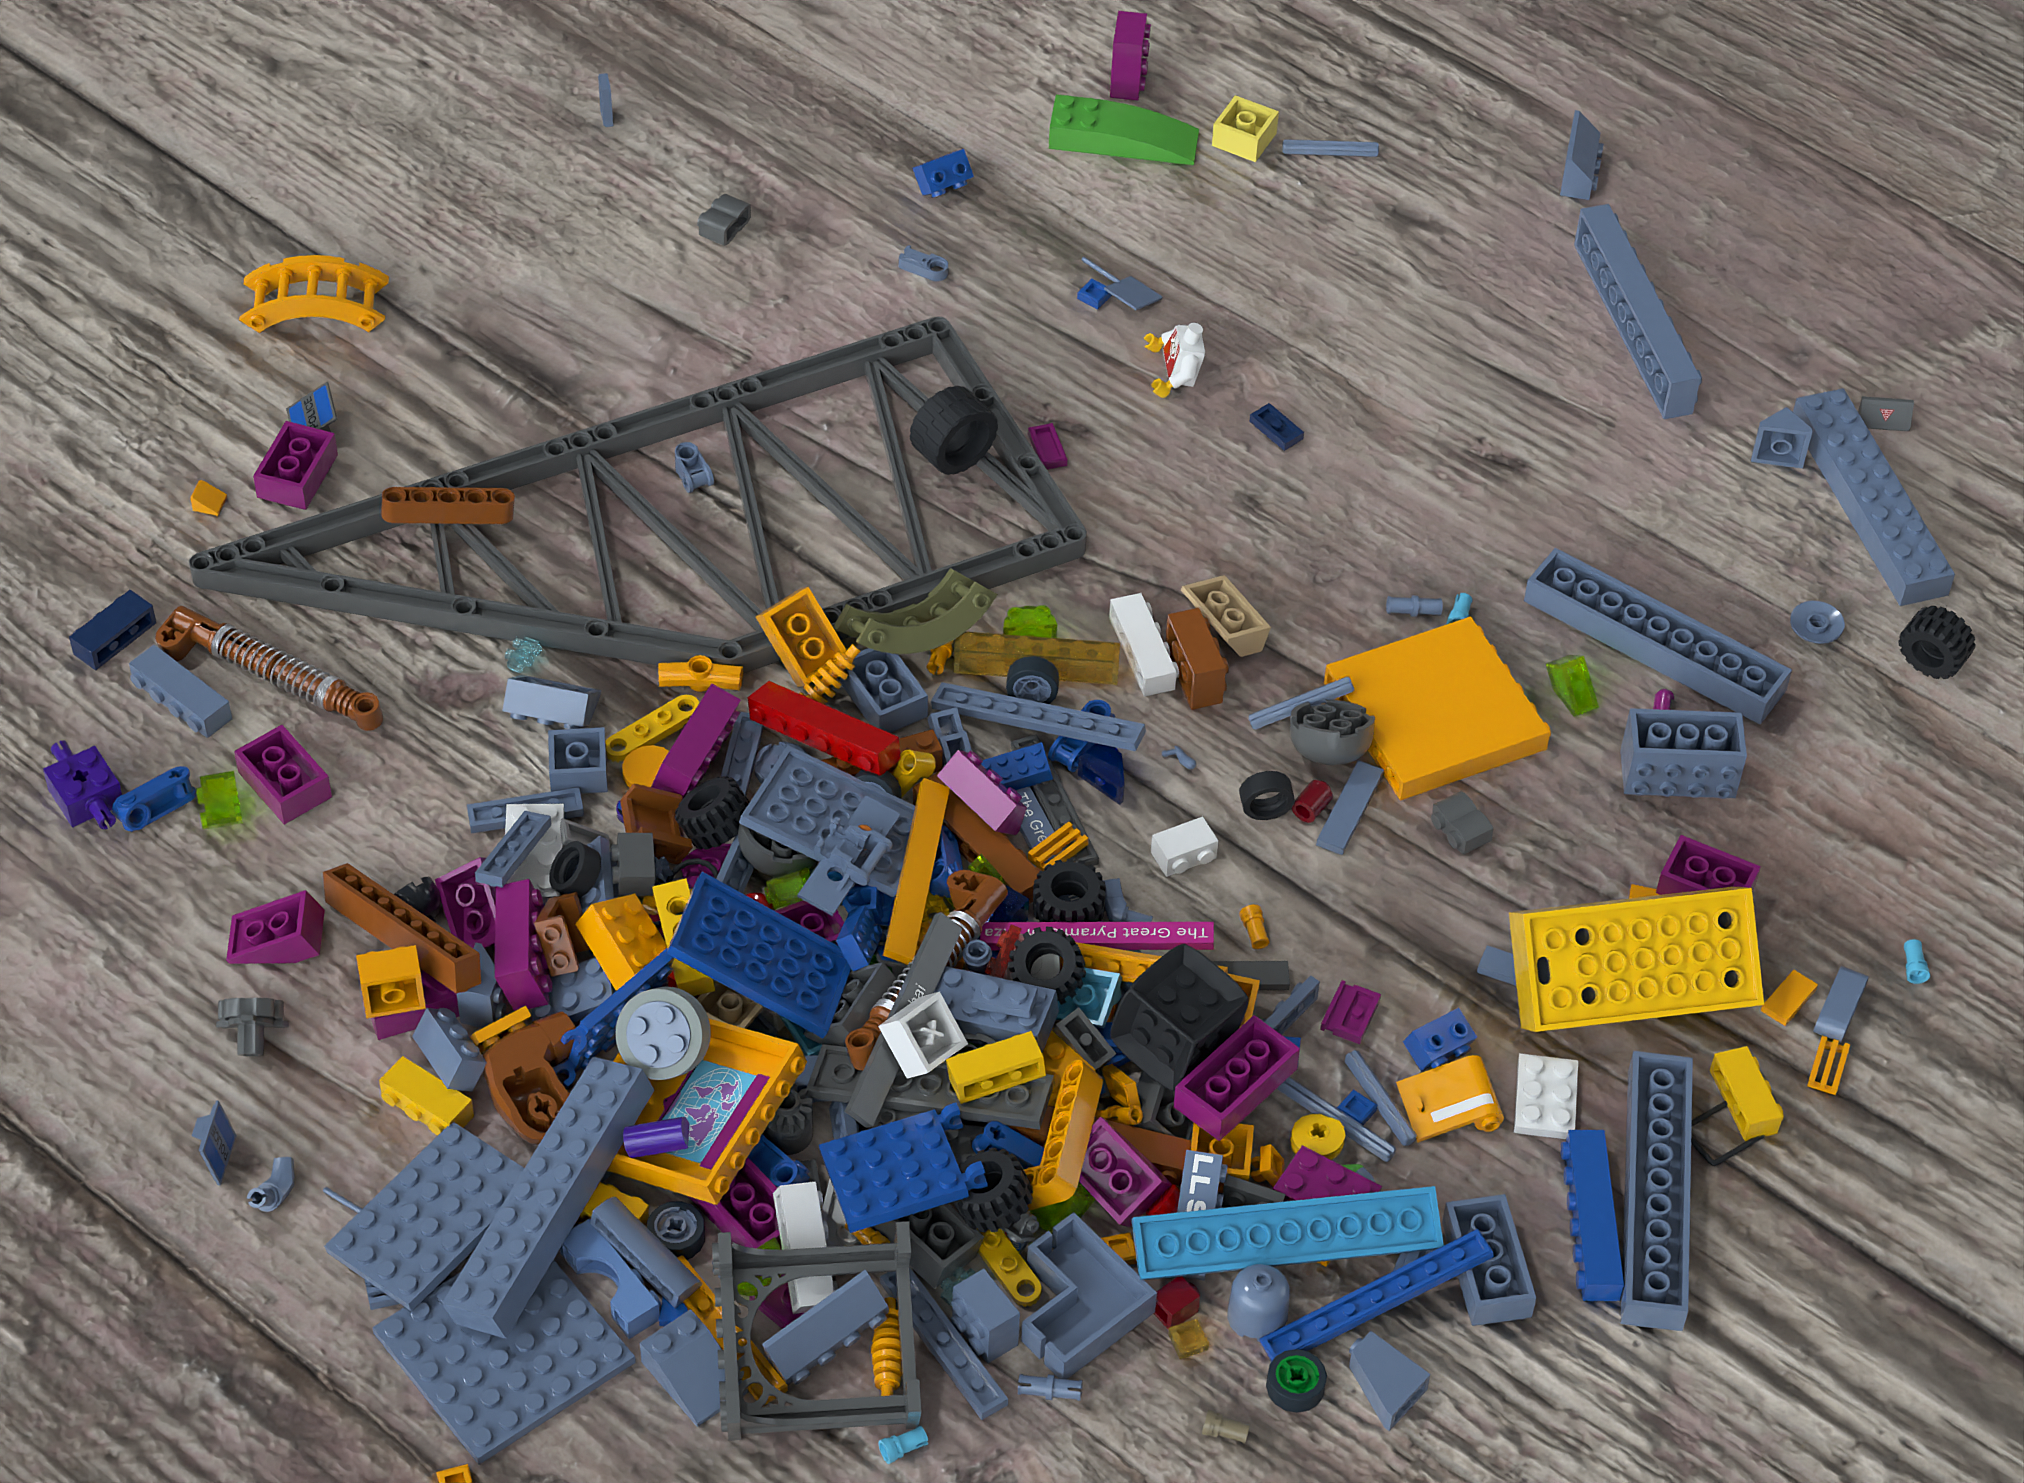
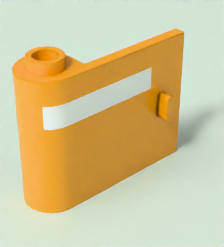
[1396,1055,1504,1143]

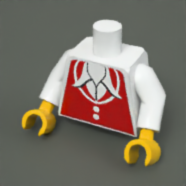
[1144,323,1205,398]

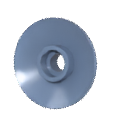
[1790,601,1845,644]

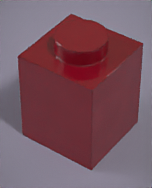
[1153,1276,1200,1332]

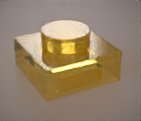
[1168,1319,1209,1359]

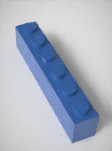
[1561,1130,1624,1301]

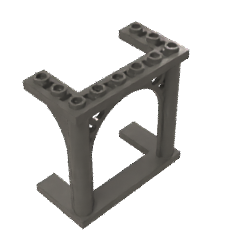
[712,1222,921,1441]

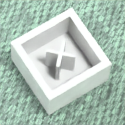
[878,991,968,1078]

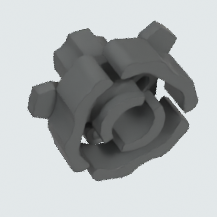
[216,998,289,1057]

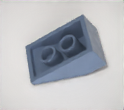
[640,1309,748,1427]

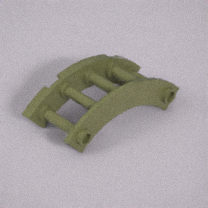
[833,568,998,654]

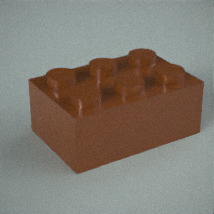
[1165,607,1229,710]

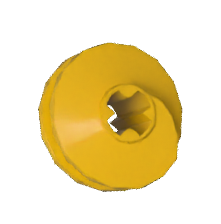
[1290,1114,1346,1160]

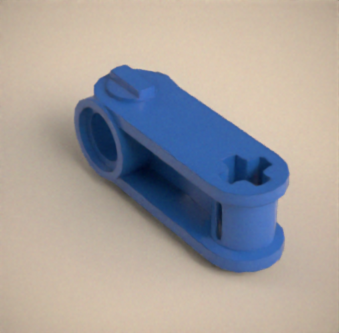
[1048,700,1115,772]
[112,766,197,832]
[929,825,963,898]
[972,1121,1044,1170]
[748,1135,810,1188]

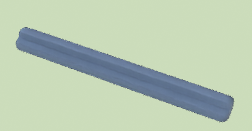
[1277,1077,1396,1162]

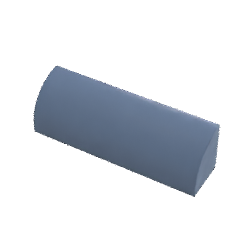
[590,1197,702,1308]

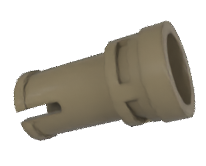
[1202,1409,1250,1444]

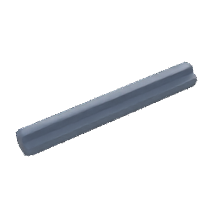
[1282,139,1379,157]
[1248,677,1354,729]
[1345,1050,1417,1146]

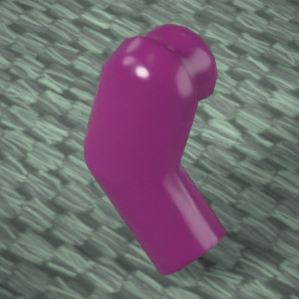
[1653,689,1674,710]

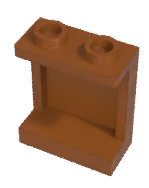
[620,784,693,865]
[534,892,591,977]

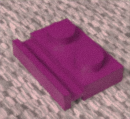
[1320,980,1381,1044]

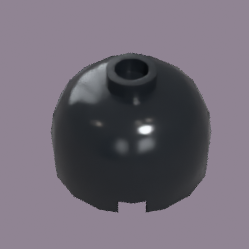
[394,877,442,923]

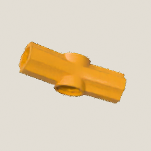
[658,655,743,692]

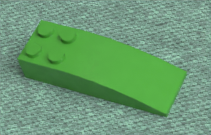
[1049,94,1199,165]

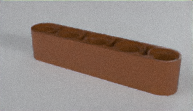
[381,487,515,524]

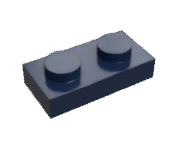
[1249,403,1304,451]

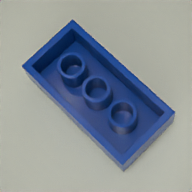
[981,742,1053,791]
[836,905,882,971]

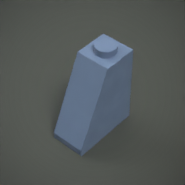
[1349,1331,1431,1431]

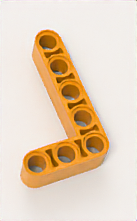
[1024,1060,1103,1211]

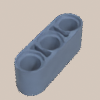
[1813,966,1869,1043]

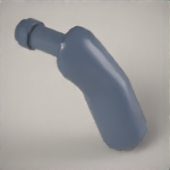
[1162,746,1196,770]

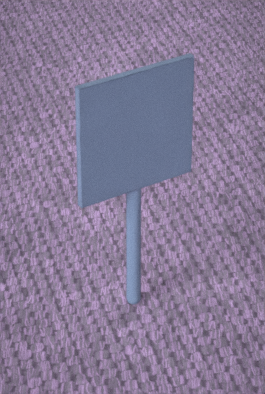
[1081,257,1163,310]

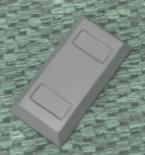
[560,818,611,852]

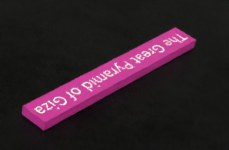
[980,922,1214,950]

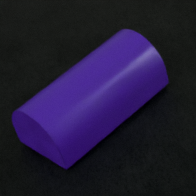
[623,1117,690,1158]

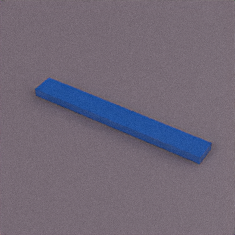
[1259,1229,1494,1362]

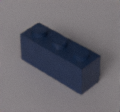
[69,590,157,671]

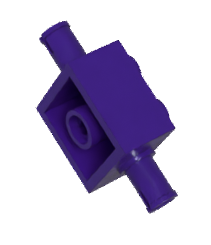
[43,741,122,829]

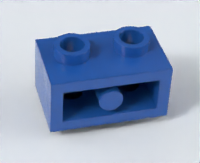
[912,149,974,198]
[1403,1008,1478,1071]

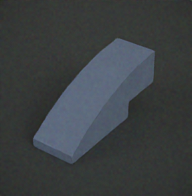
[927,707,972,767]

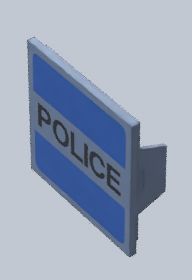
[192,1100,237,1186]

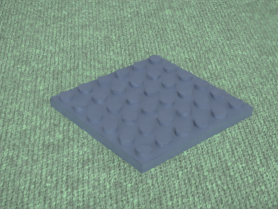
[372,1260,635,1465]

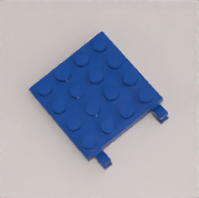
[553,948,674,1090]
[819,1102,988,1233]

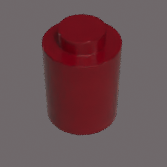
[1292,780,1333,823]

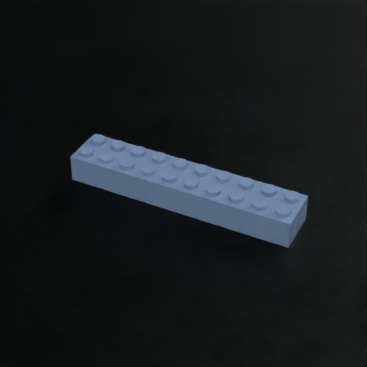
[1574,204,1702,419]
[1793,388,1955,606]
[1524,548,1792,724]
[1621,1051,1693,1331]
[442,1057,654,1339]

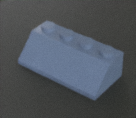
[762,1270,889,1385]

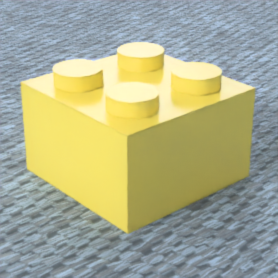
[1212,95,1279,162]

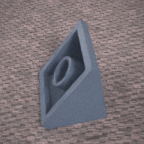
[1751,407,1812,468]

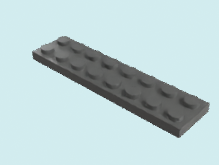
[806,1044,1055,1130]

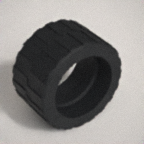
[910,386,998,475]

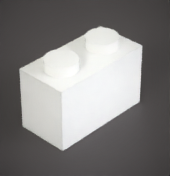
[1151,817,1218,877]

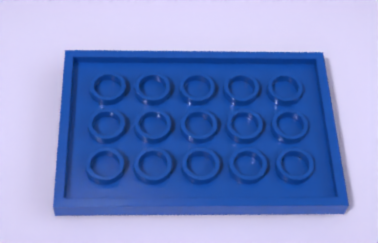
[666,872,851,1038]

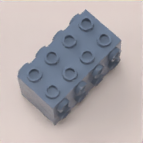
[1620,708,1747,799]

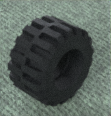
[1898,606,1976,679]
[675,776,750,850]
[1033,859,1106,922]
[1008,926,1086,1005]
[953,1148,1033,1233]

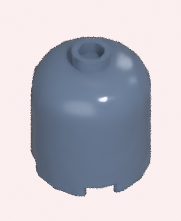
[1227,1264,1290,1342]

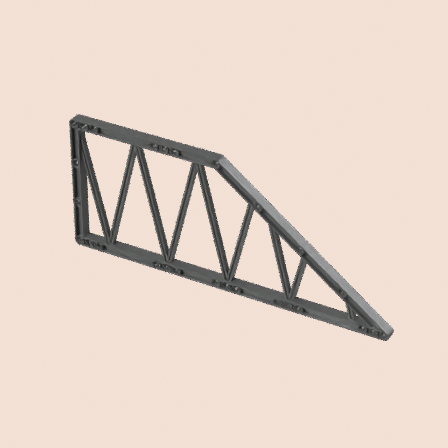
[189,316,1087,674]

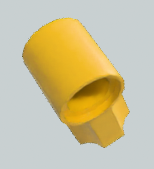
[891,750,935,797]

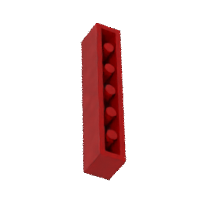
[747,681,901,776]

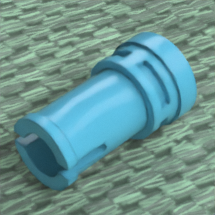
[1447,593,1473,624]
[1903,939,1930,984]
[878,1426,928,1464]

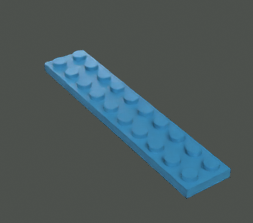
[1131,1186,1444,1280]

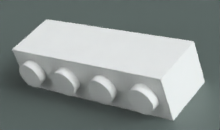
[1109,593,1179,697]
[773,1182,838,1314]

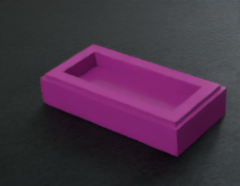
[1028,423,1068,470]

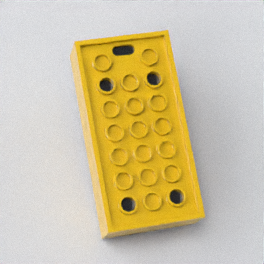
[1509,887,1764,1032]

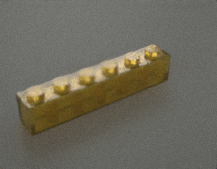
[954,632,1120,685]

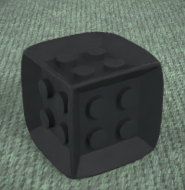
[1111,944,1248,1091]

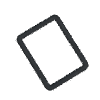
[1691,1101,1765,1166]

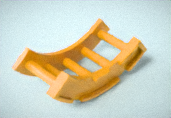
[239,255,389,333]

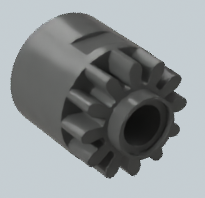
[762,1083,813,1155]

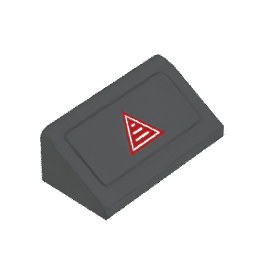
[1858,396,1914,431]

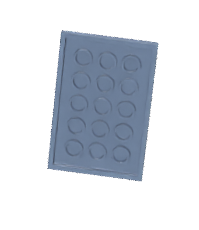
[739,745,915,898]
[324,1122,524,1312]

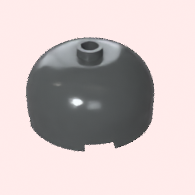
[1290,700,1375,765]
[738,807,816,877]

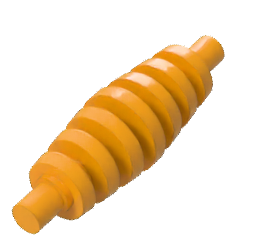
[799,644,861,705]
[871,1297,902,1396]

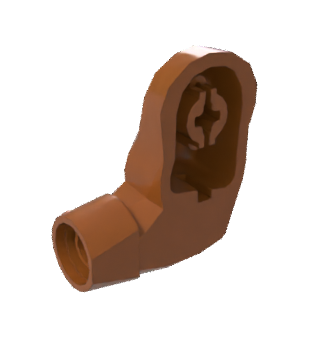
[483,1011,576,1145]

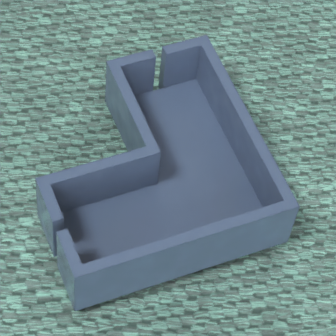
[1021,1212,1157,1379]

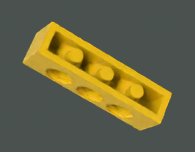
[652,878,715,996]

